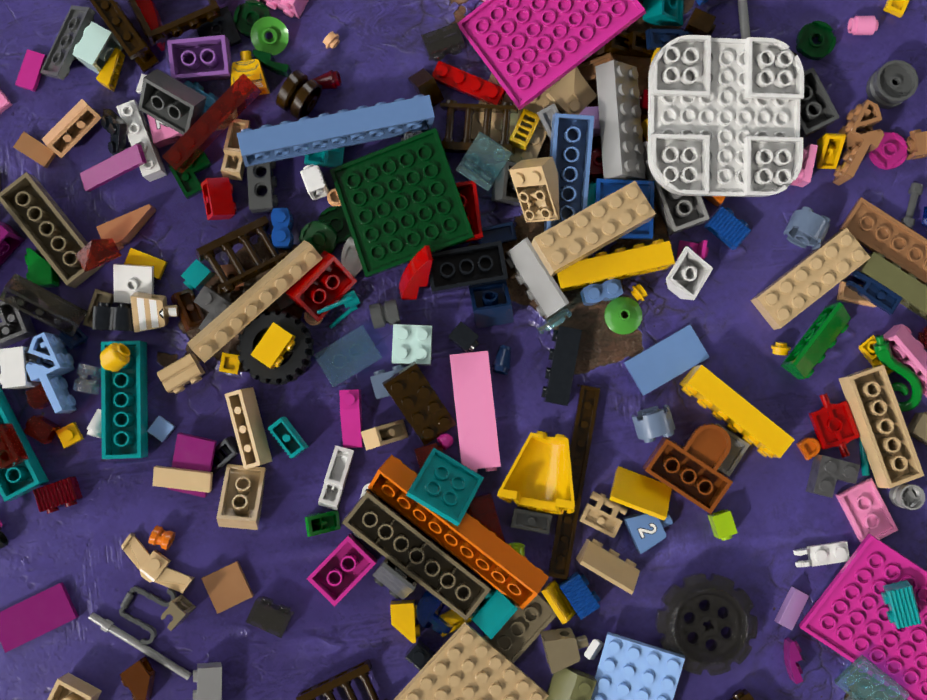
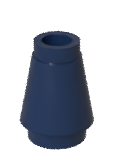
[492,345,511,375]

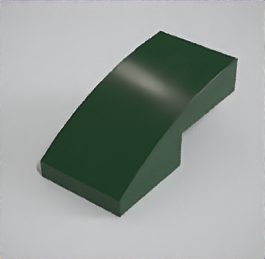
[253,50,292,78]

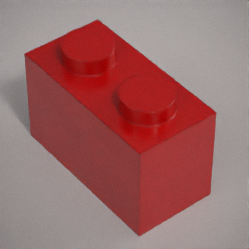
[201,177,236,221]

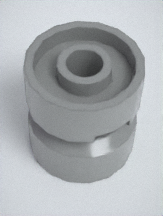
[889,483,925,510]

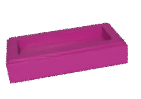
[15,49,47,92]

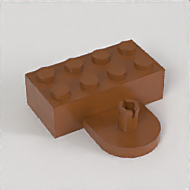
[643,423,733,514]

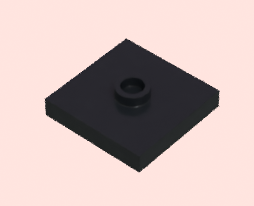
[196,6,242,47]

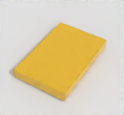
[609,466,672,521]

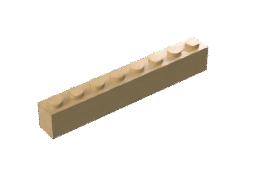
[187,240,323,363]

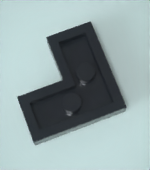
[101,109,127,156]

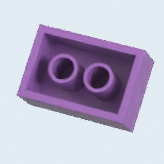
[167,35,232,83]

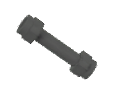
[901,183,923,229]

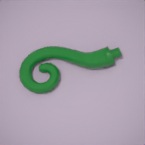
[873,335,923,412]

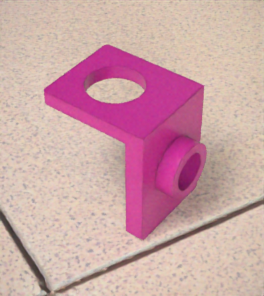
[676,240,708,260]

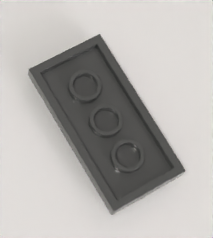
[40,5,96,80]

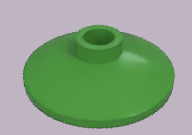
[250,16,289,56]
[604,297,642,335]

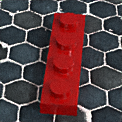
[432,61,506,105]

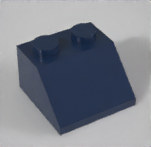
[469,282,514,329]

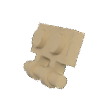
[579,491,628,538]

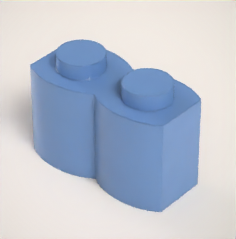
[580,279,623,306]

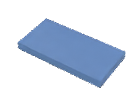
[624,325,709,396]

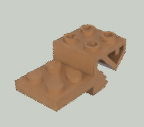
[832,99,884,186]

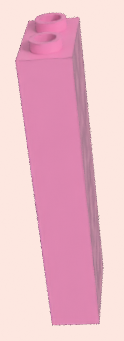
[450,351,501,473]

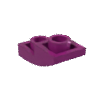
[784,637,803,684]

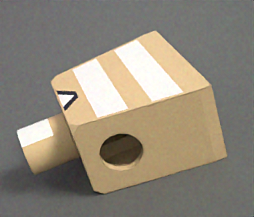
[130,292,179,332]

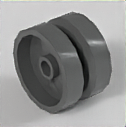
[866,60,918,109]

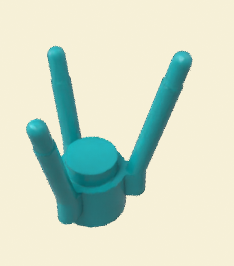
[317,290,360,328]

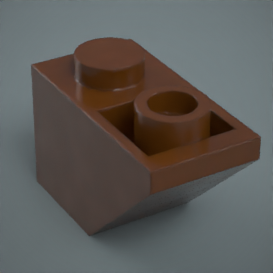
[119,656,156,700]

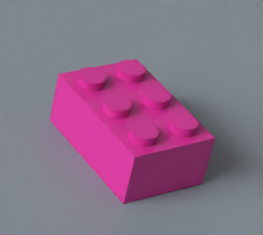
[307,533,378,607]

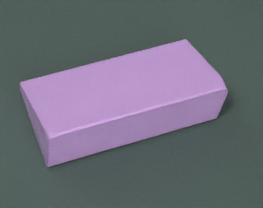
[774,586,809,630]

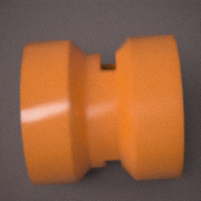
[148,525,176,550]

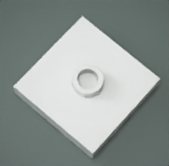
[113,263,154,303]

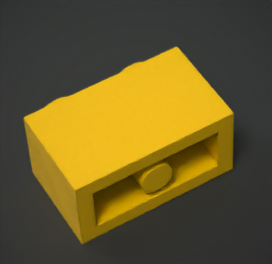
[251,322,296,369]

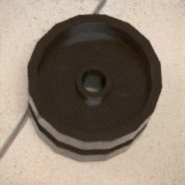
[276,70,322,120]

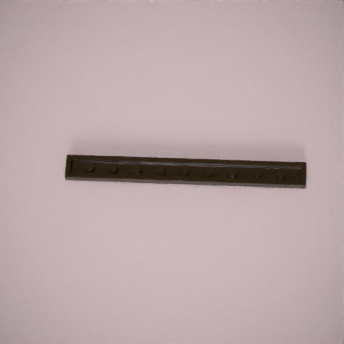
[548,385,600,580]

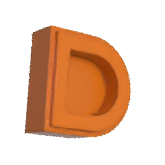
[796,437,821,460]

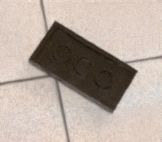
[382,362,457,446]

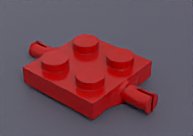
[808,393,860,458]

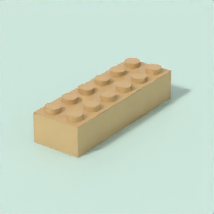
[531,181,656,277]
[750,228,871,330]
[838,365,925,489]

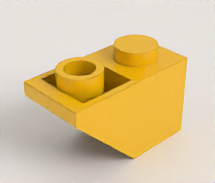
[390,600,420,643]

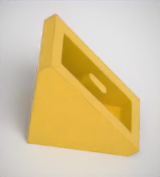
[816,133,846,169]

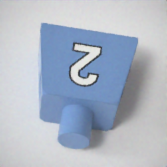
[623,512,673,554]

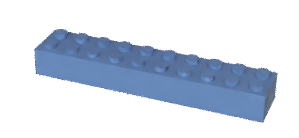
[237,94,435,167]

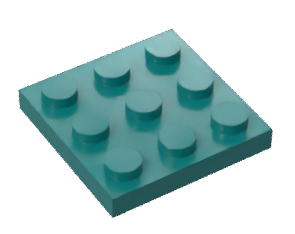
[406,448,484,526]

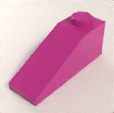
[339,389,363,448]

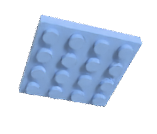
[591,632,685,700]

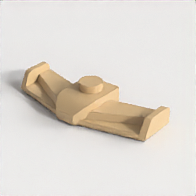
[121,532,194,594]

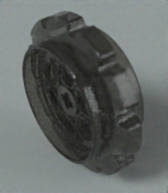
[656,573,758,676]

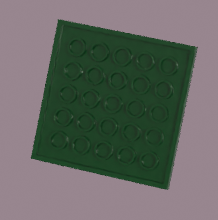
[330,128,475,278]

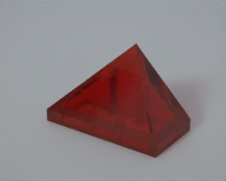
[76,238,122,272]

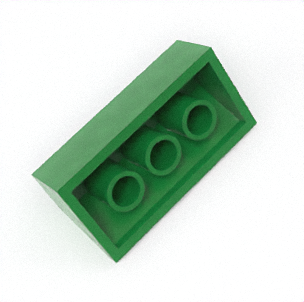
[780,302,851,380]

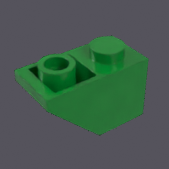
[25,248,60,289]

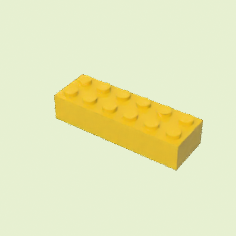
[553,239,675,292]
[679,365,795,458]

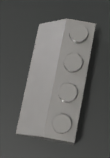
[505,237,569,319]

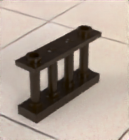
[90,0,159,73]
[440,100,518,155]
[196,215,289,294]
[296,659,388,700]

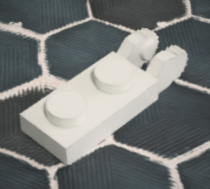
[793,541,850,567]

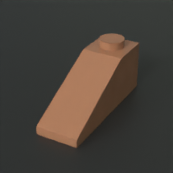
[96,204,156,251]

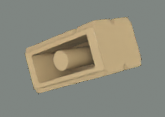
[157,353,205,394]

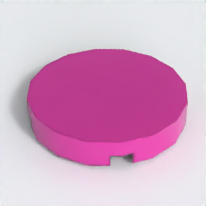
[869,132,908,170]

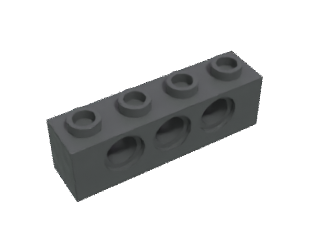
[247,161,278,213]

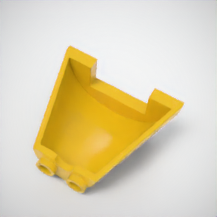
[497,431,575,514]

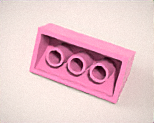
[883,324,927,398]

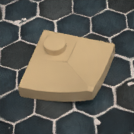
[546,67,598,115]

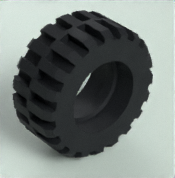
[237,310,314,385]

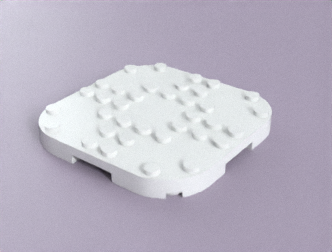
[648,35,804,197]

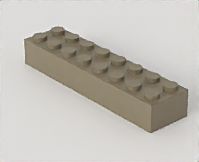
[342,490,491,621]

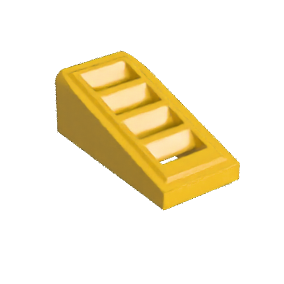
[96,48,125,92]
[509,109,540,151]

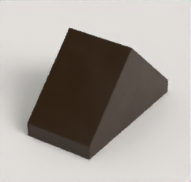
[408,68,444,107]

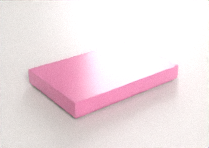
[836,478,898,544]

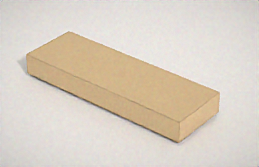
[153,465,213,493]

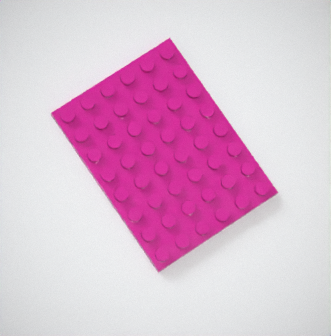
[456,0,646,110]
[799,533,927,700]

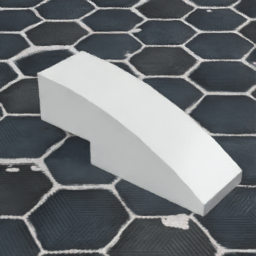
[318,445,354,510]

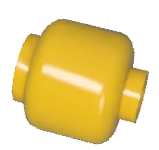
[100,343,131,372]

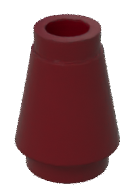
[313,70,342,89]

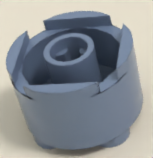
[783,207,831,250]
[631,405,676,443]

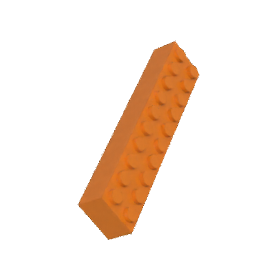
[368,454,549,610]

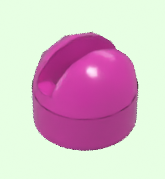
[437,433,453,450]

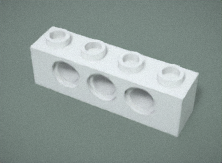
[116,100,167,182]

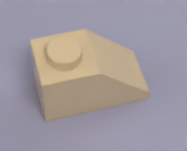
[361,419,408,450]

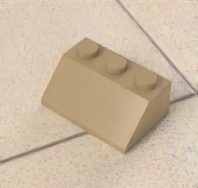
[575,538,640,595]

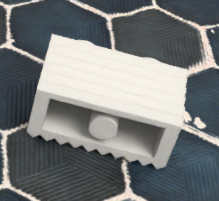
[300,164,329,201]

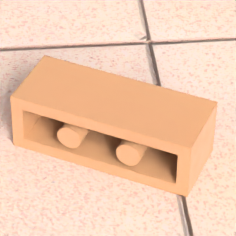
[42,99,101,158]

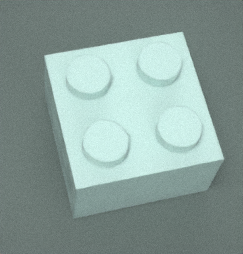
[72,21,123,74]
[392,324,433,365]

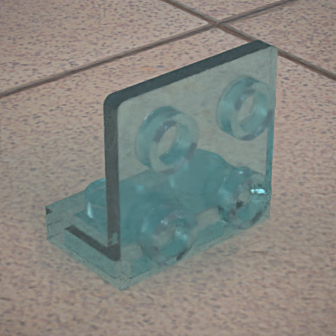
[456,132,512,191]

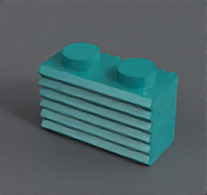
[268,417,309,458]
[881,580,922,629]

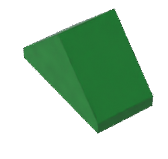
[305,510,341,537]

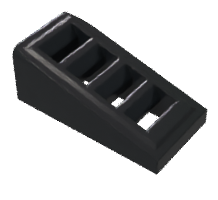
[211,436,240,475]

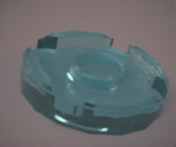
[536,308,572,334]

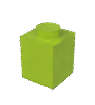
[708,509,738,541]

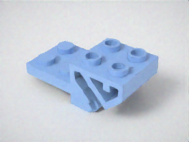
[25,332,77,413]

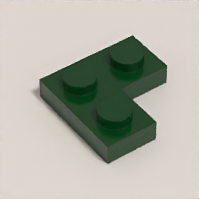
[168,147,212,199]

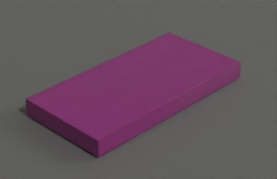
[0,582,79,653]

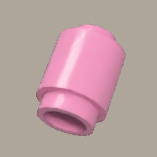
[847,16,879,35]

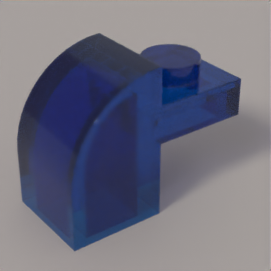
[416,590,453,634]

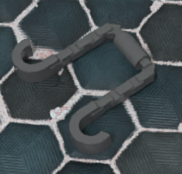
[119,586,177,645]

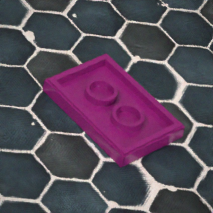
[168,432,217,498]

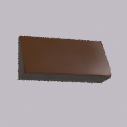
[171,289,205,331]

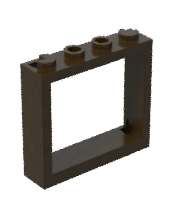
[126,0,221,46]

